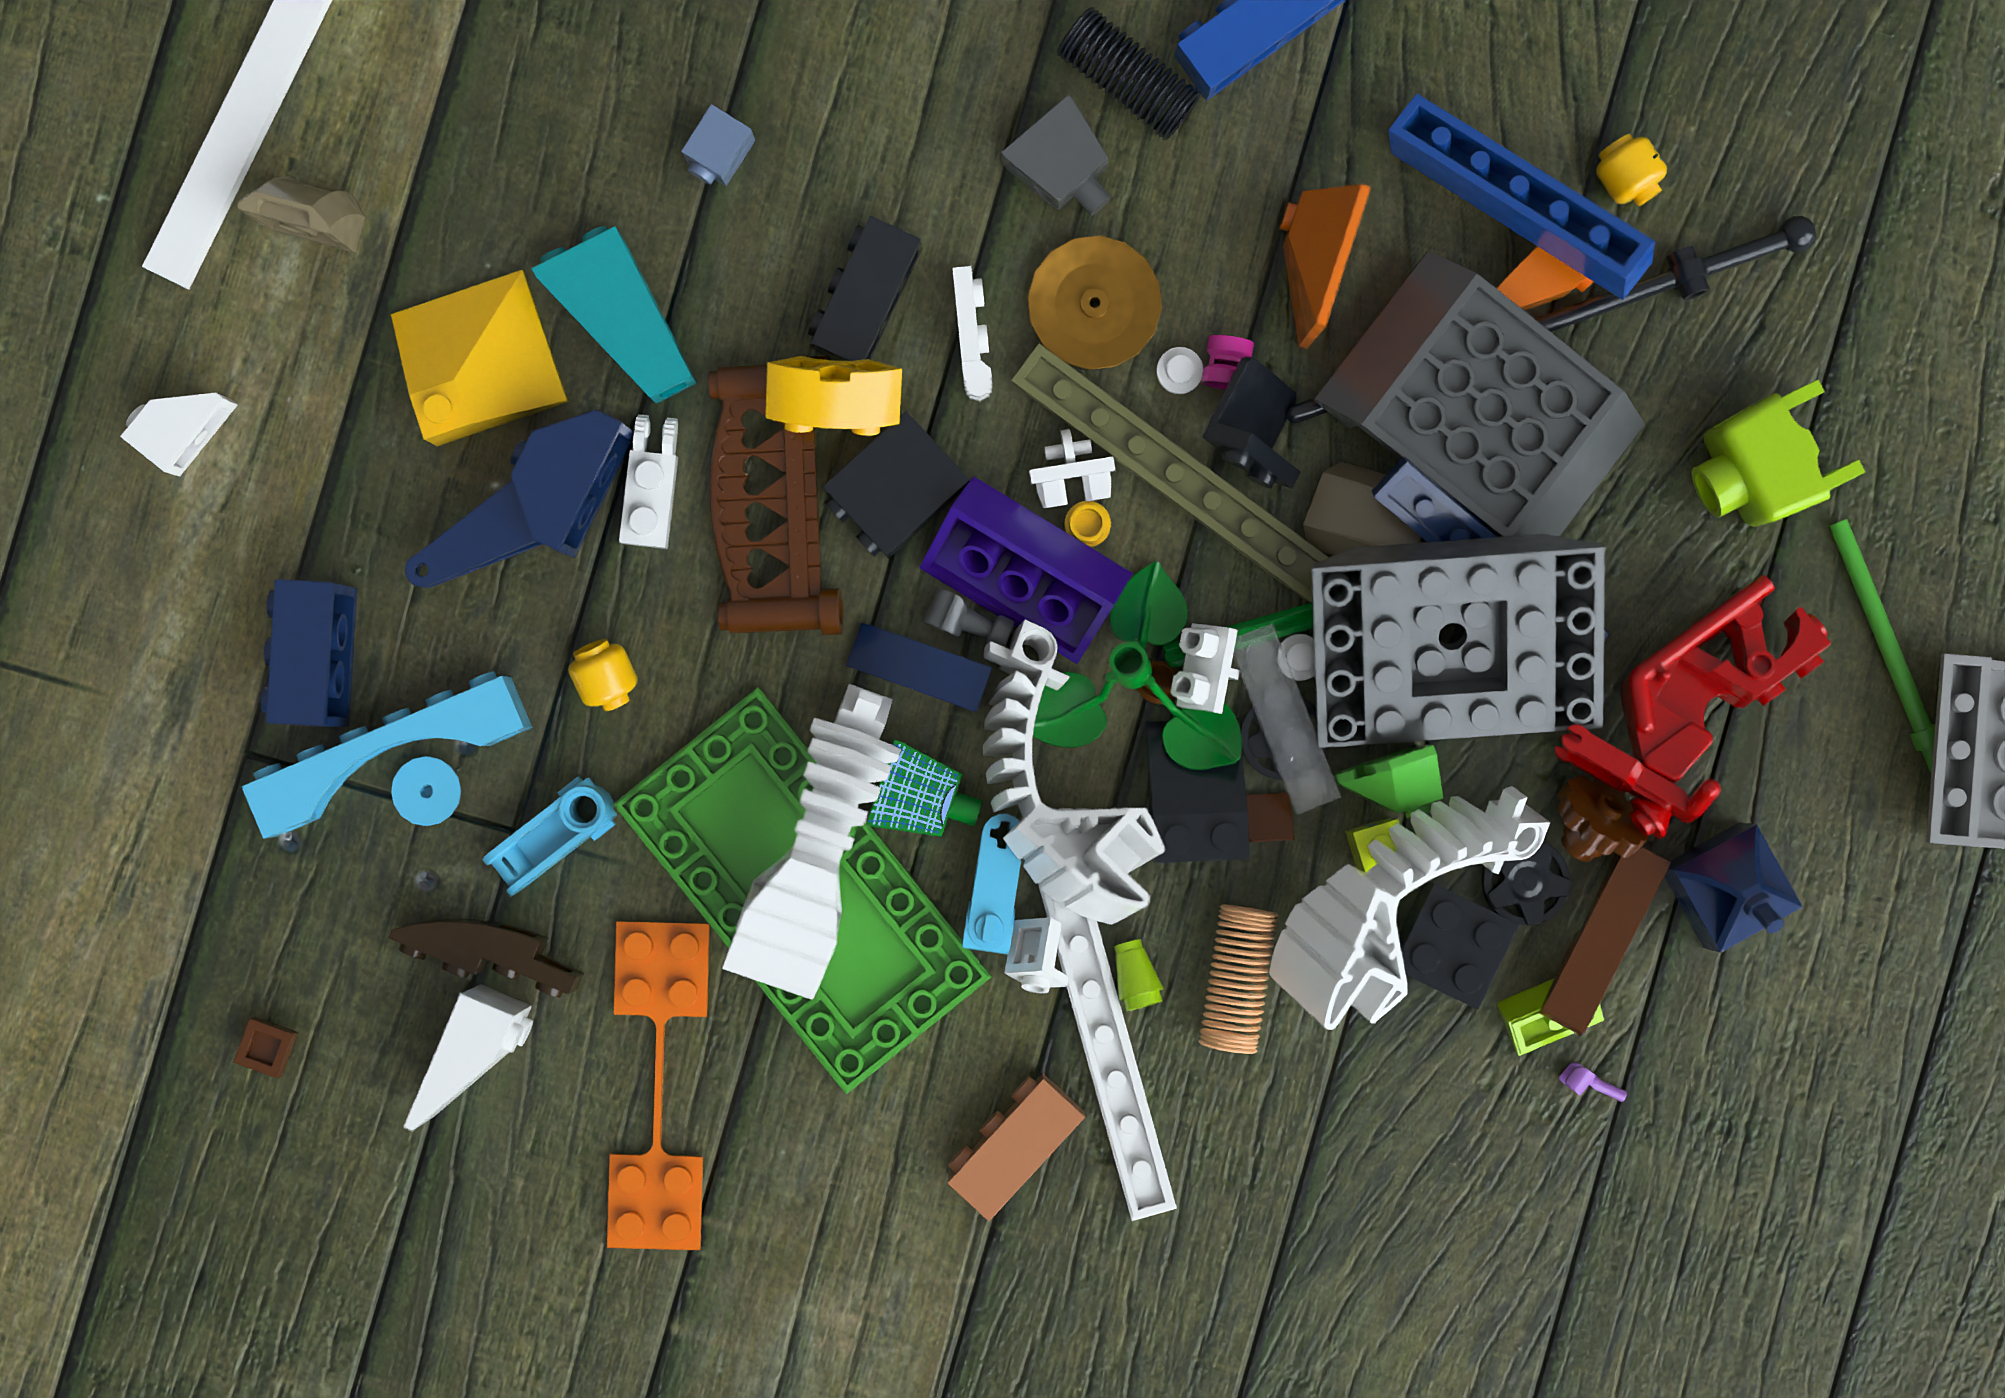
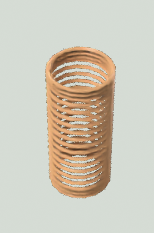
[1198,904,1279,1054]

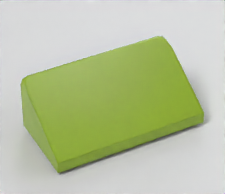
[1497,979,1604,1056]

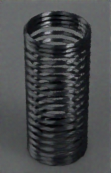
[1057,7,1201,140]

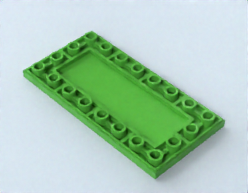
[613,687,992,1094]

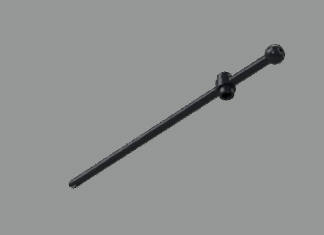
[1287,216,1816,423]

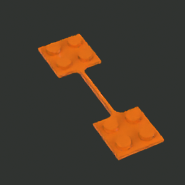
[607,921,710,1250]

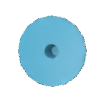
[391,756,461,826]

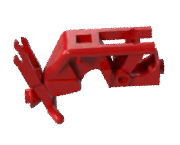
[1554,575,1831,839]

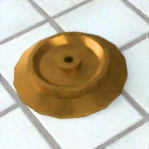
[1028,235,1162,370]

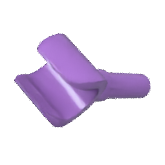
[1559,1062,1627,1102]

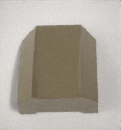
[238,176,365,253]
[1303,462,1422,557]

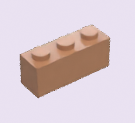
[947,1073,1085,1221]

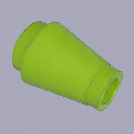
[1114,939,1164,1011]

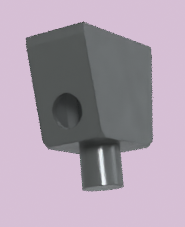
[1001,95,1112,216]

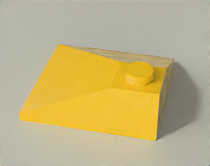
[391,270,568,446]

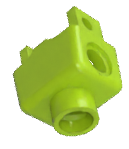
[1691,379,1865,527]

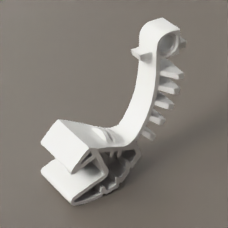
[983,619,1165,925]
[722,684,901,1000]
[1269,786,1550,1030]

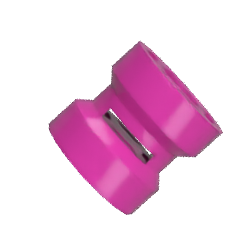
[1201,335,1254,390]

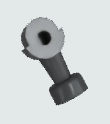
[922,587,1015,647]

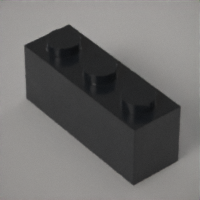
[808,216,923,361]

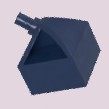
[1664,822,1803,953]

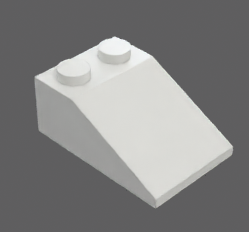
[404,984,533,1131]

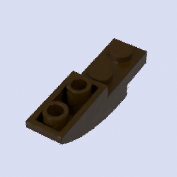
[388,919,584,998]

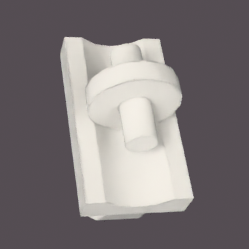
[1029,429,1115,508]
[1170,623,1240,714]

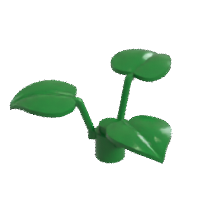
[1033,561,1243,770]

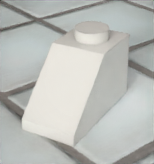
[120,393,237,477]

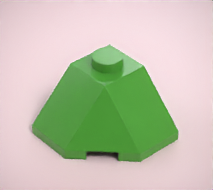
[1330,745,1443,819]

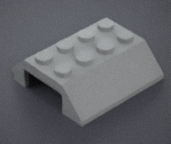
[1926,654,2005,849]

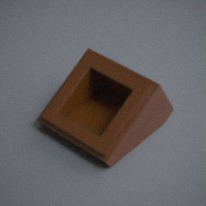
[1246,792,1295,843]

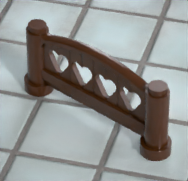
[708,355,844,635]

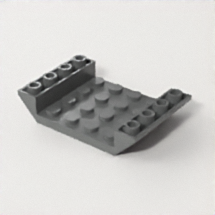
[1313,251,1645,537]

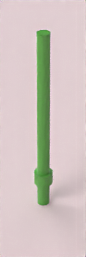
[1829,519,1935,774]

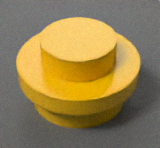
[1064,501,1111,547]

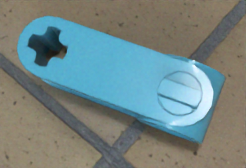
[482,776,618,897]
[962,814,1021,955]

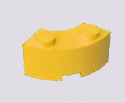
[766,356,902,435]

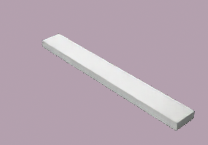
[142,0,332,290]
[1038,883,1177,1221]

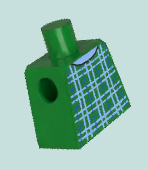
[866,739,983,837]

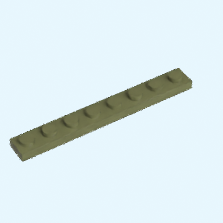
[1011,343,1329,603]

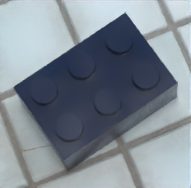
[261,579,358,727]

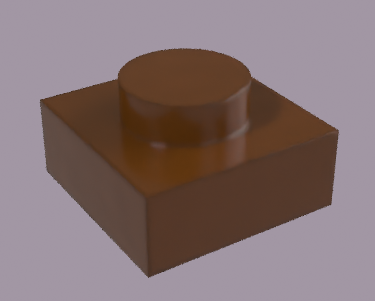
[233,1017,299,1078]

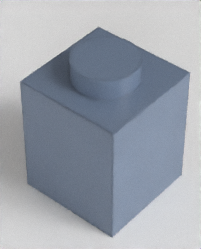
[681,104,755,186]

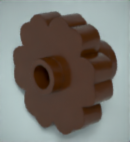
[1557,775,1648,862]

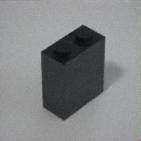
[823,411,970,559]

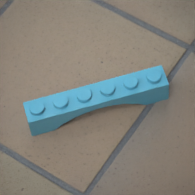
[242,671,533,839]

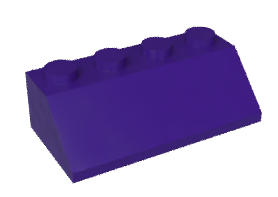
[919,476,1133,664]

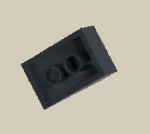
[1146,718,1250,863]

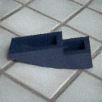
[846,622,992,713]

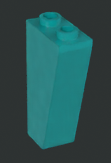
[531,226,697,404]

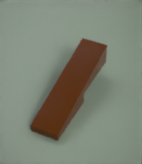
[1539,847,1672,1036]

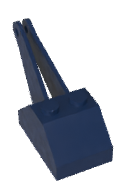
[405,410,634,588]

